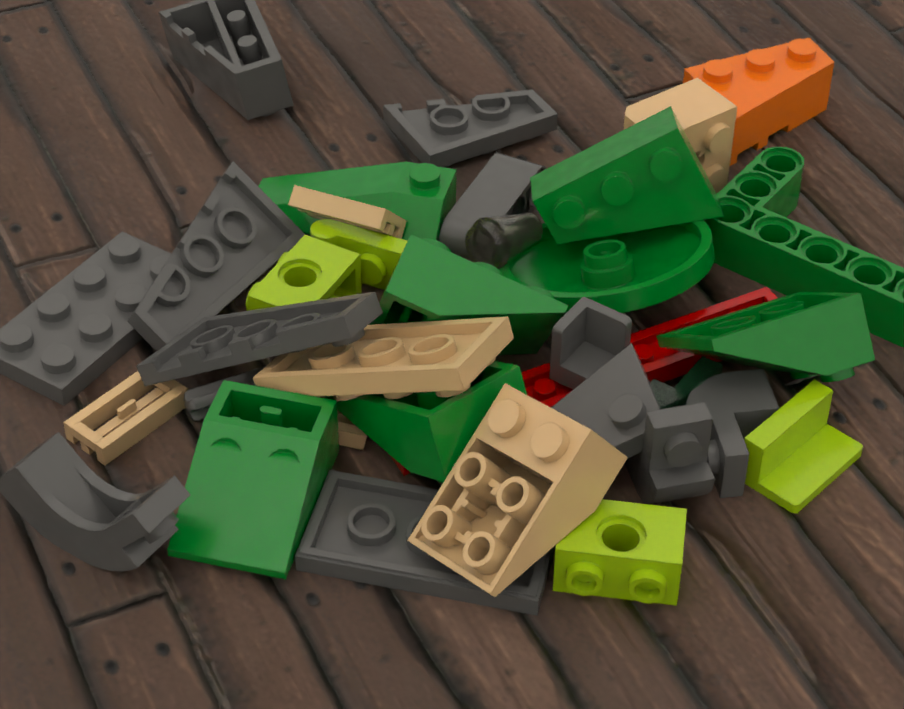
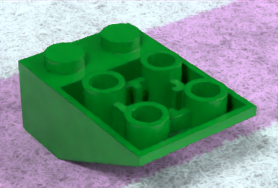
[369,234,569,355]
[167,380,339,579]

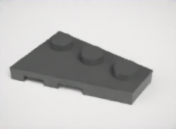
[383,89,558,168]
[551,343,661,459]

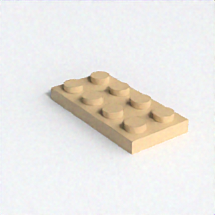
[253,316,514,401]

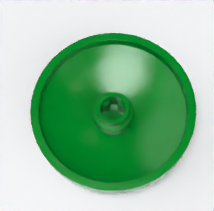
[498,220,715,315]

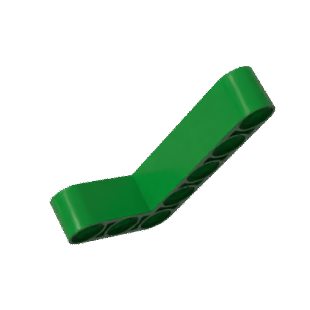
[704,146,904,347]

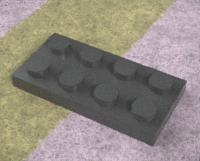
[0,232,171,406]

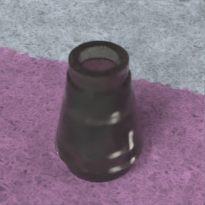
[465,212,543,269]

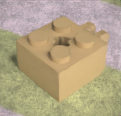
[624,77,737,193]

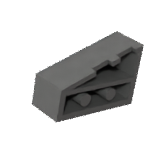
[159,0,294,120]

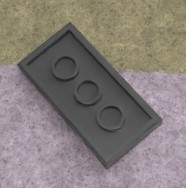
[295,470,556,616]

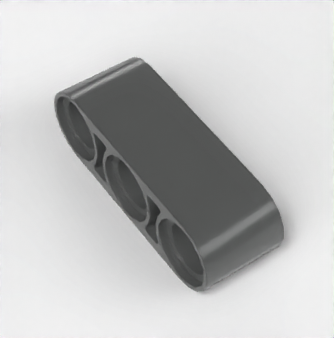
[439,153,546,266]

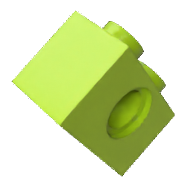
[246,235,362,311]
[553,499,687,606]

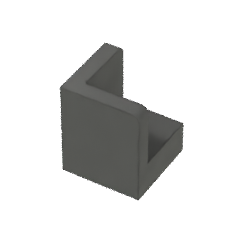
[549,296,632,390]

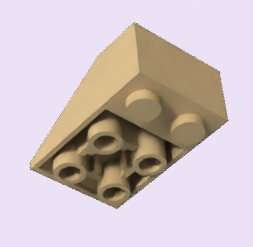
[407,383,628,597]

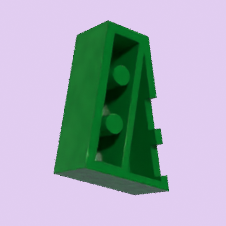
[530,106,724,244]

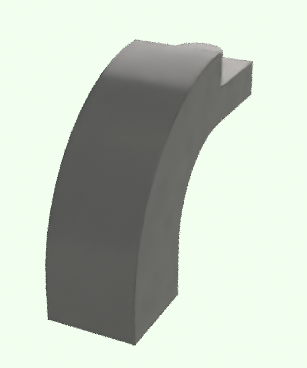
[0,432,190,572]

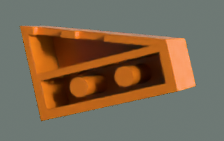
[683,37,834,166]

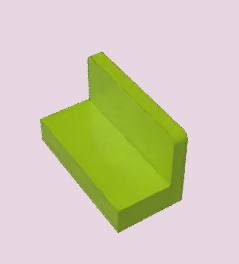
[744,379,863,513]

